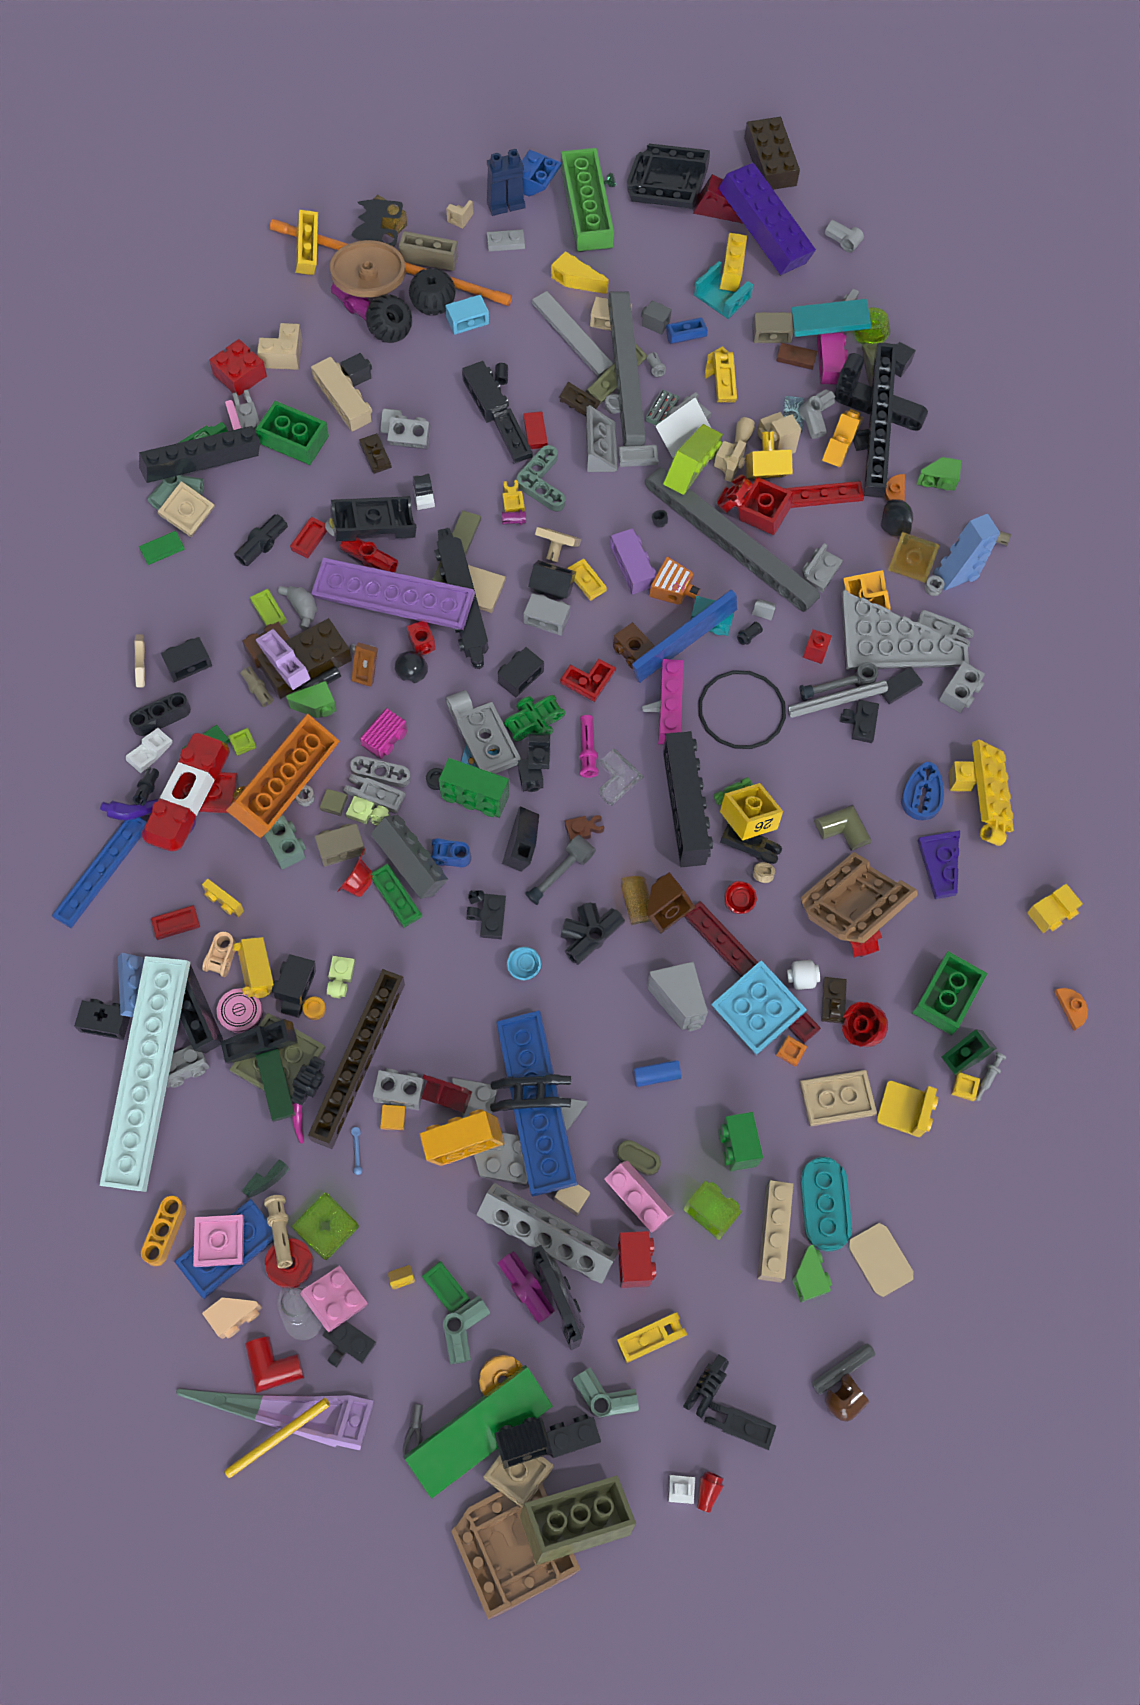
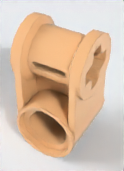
[202,932,236,977]

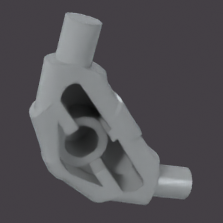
[278,586,317,630]

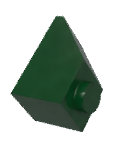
[941,1029,997,1075]

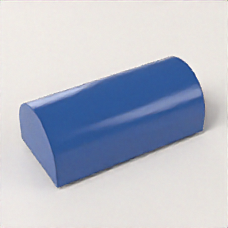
[666,317,708,344]
[632,1060,681,1087]

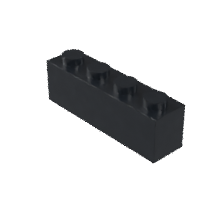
[180,964,223,1054]

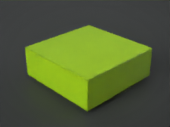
[228,728,257,756]

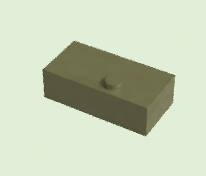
[519,1475,636,1565]

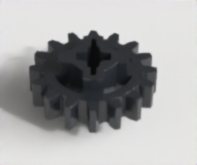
[291,1056,325,1106]

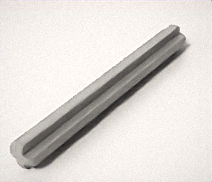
[788,680,888,717]

